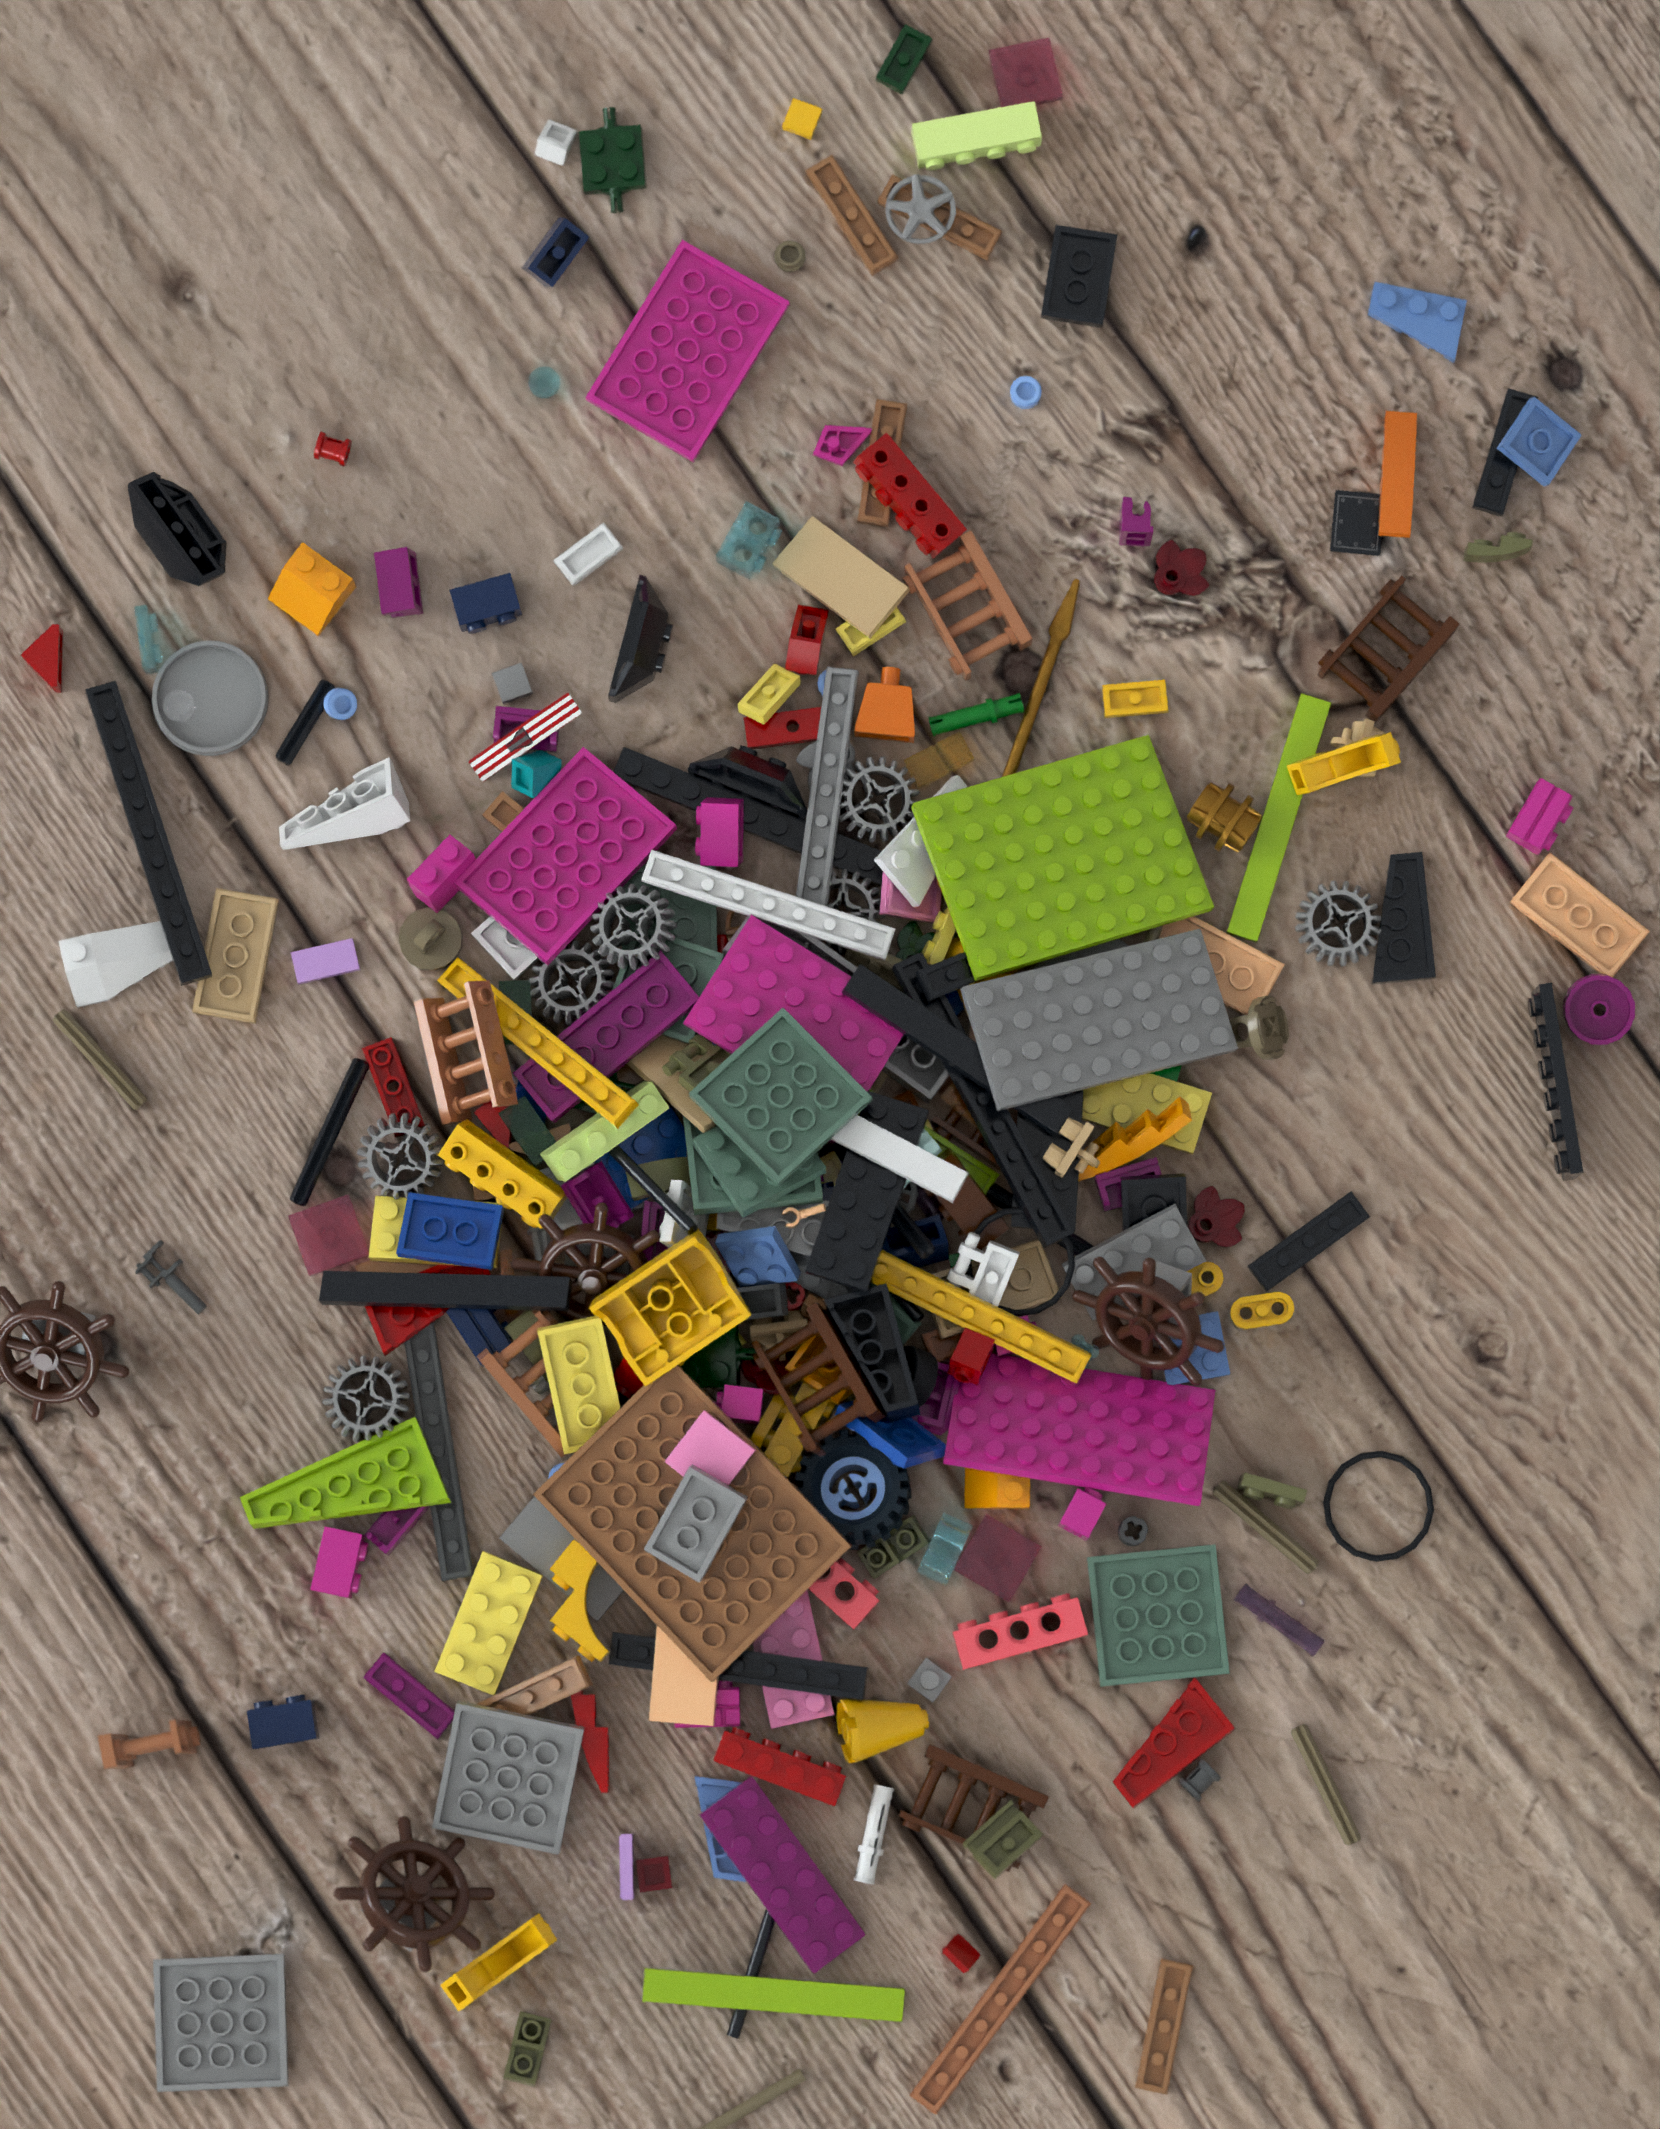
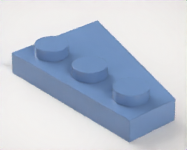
[1368,282,1467,363]
[694,1776,759,1882]

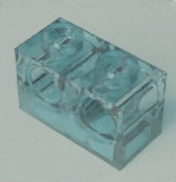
[716,501,782,580]
[917,1512,973,1586]

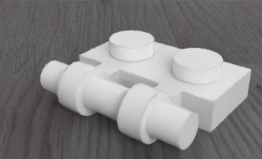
[947,1232,1020,1307]

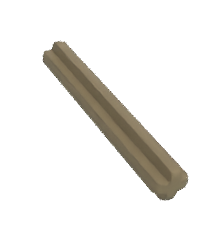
[53,1009,147,1110]
[1213,1481,1319,1574]
[1291,1724,1361,1845]

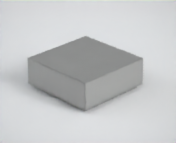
[492,663,533,704]

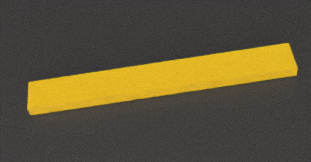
[437,957,639,1129]
[871,1250,1091,1384]

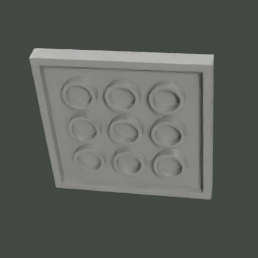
[432,1700,585,1855]
[153,1954,289,2092]

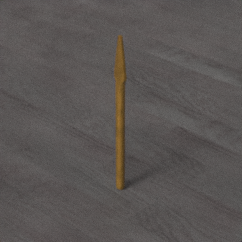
[1002,579,1080,777]

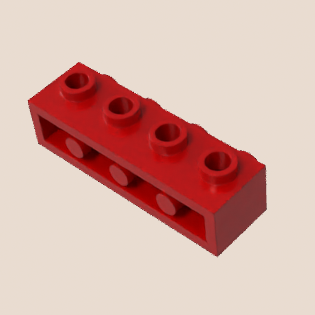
[853,432,967,559]
[713,1727,846,1806]

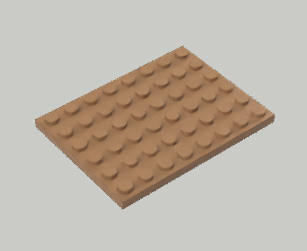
[533,1364,852,1682]

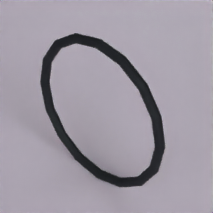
[966,1207,1075,1316]
[1323,1451,1434,1562]

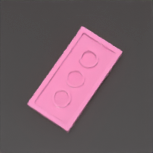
[753,1591,834,1729]

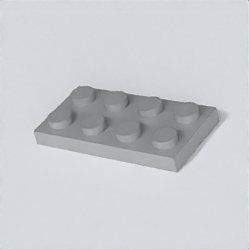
[1062,1204,1206,1321]

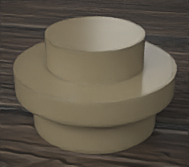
[774,241,806,272]

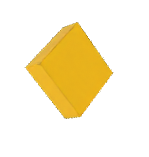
[782,98,822,140]

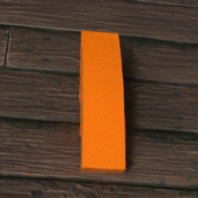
[1378,411,1417,538]

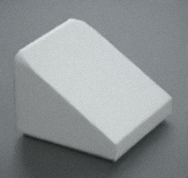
[535,120,577,165]

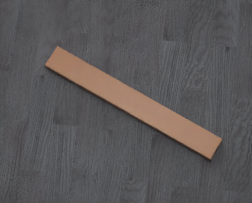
[910,1884,1091,2115]

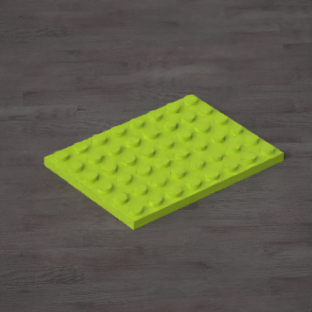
[911,735,1214,981]

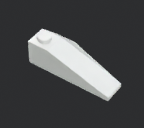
[279,758,410,850]

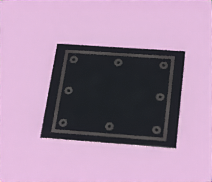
[1330,490,1382,556]

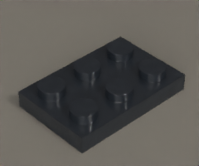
[1041,225,1118,328]
[1120,1173,1187,1231]

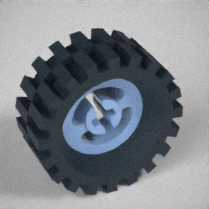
[795,1429,912,1550]

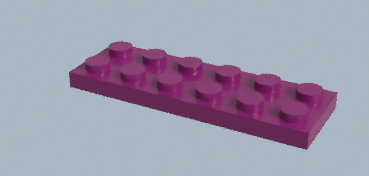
[513,951,699,1123]
[698,1776,866,1974]

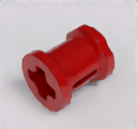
[314,431,352,467]
[785,1282,805,1311]

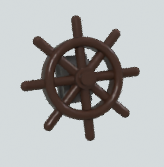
[511,1202,660,1326]
[1072,1257,1224,1385]
[0,1281,129,1422]
[334,1816,495,1972]

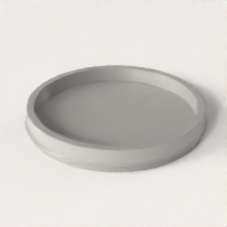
[152,641,269,756]

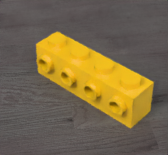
[438,1119,567,1229]
[764,1382,836,1479]

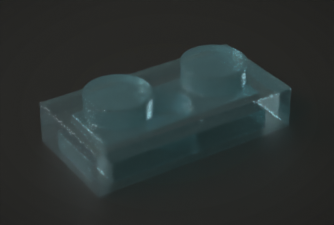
[134,605,163,674]

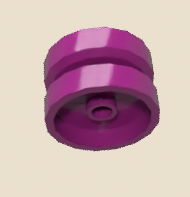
[1563,974,1635,1045]

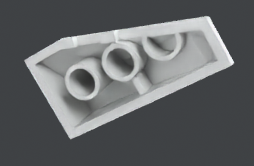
[58,921,173,1008]

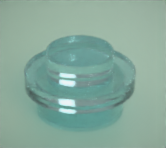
[529,367,560,398]

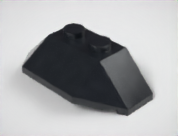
[127,472,226,586]
[608,575,674,703]
[688,746,807,820]

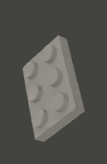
[644,1464,748,1583]

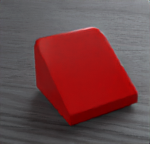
[942,1934,980,1973]

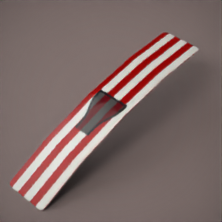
[469,693,582,781]

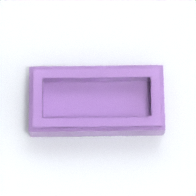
[291,938,360,985]
[619,1834,635,1900]

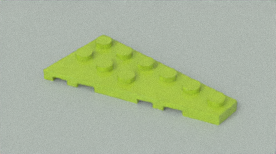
[240,1417,451,1529]

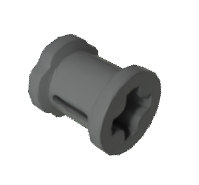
[1118,1516,1148,1547]
[1178,1758,1221,1802]

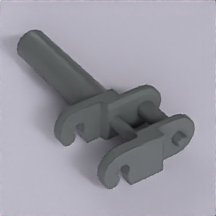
[135,1240,207,1315]

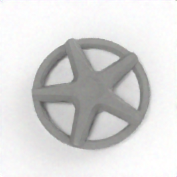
[885,174,956,244]

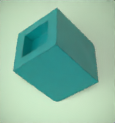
[511,750,562,798]

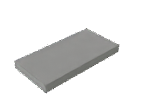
[500,1496,624,1621]

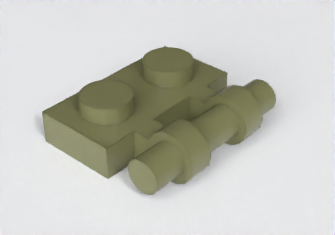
[662,1034,731,1092]

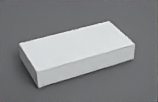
[554,523,623,586]

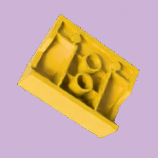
[589,1228,752,1387]

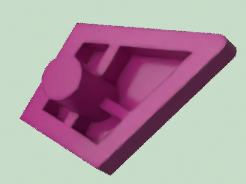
[813,425,872,466]

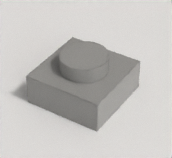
[907,1658,952,1703]

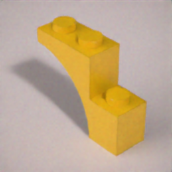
[1286,732,1401,795]
[549,1539,610,1662]
[440,1913,557,2011]

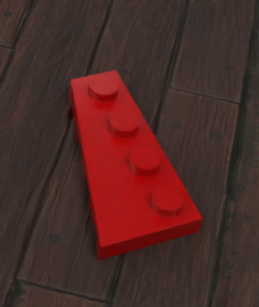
[365,1264,491,1356]
[1113,1677,1235,1809]

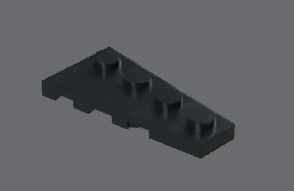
[1371,852,1436,985]

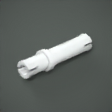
[854,1784,894,1885]

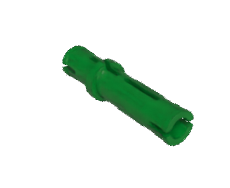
[928,693,1025,737]

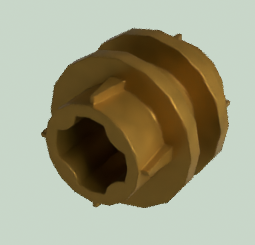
[1186,782,1262,852]

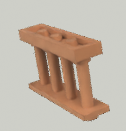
[902,530,1032,681]
[414,980,519,1125]
[477,1310,621,1458]
[98,1720,201,1769]

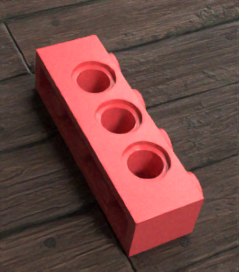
[808,1557,880,1630]
[952,1593,1088,1670]

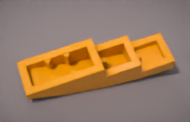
[1078,1097,1192,1182]

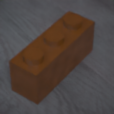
[922,1148,1010,1250]

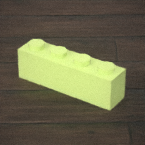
[912,101,1042,170]
[540,1081,669,1182]

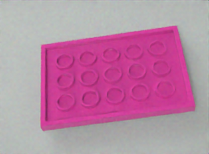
[585,240,790,463]
[454,747,677,965]
[683,915,904,1091]

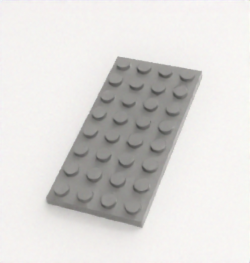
[960,929,1238,1111]

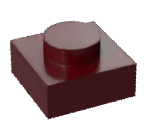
[636,1856,673,1893]

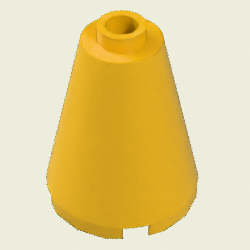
[836,1698,929,1763]

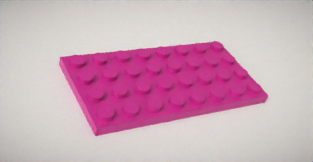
[943,1353,1215,1506]

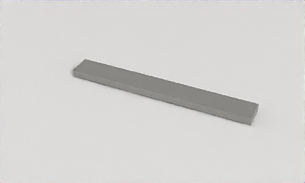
[796,667,859,907]

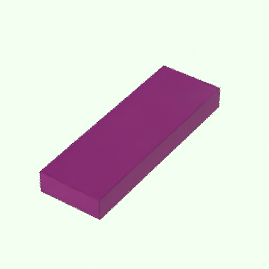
[363,1652,455,1739]

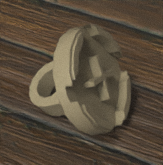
[399,907,462,971]
[1230,996,1289,1060]

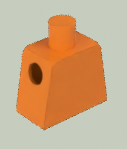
[854,667,915,743]

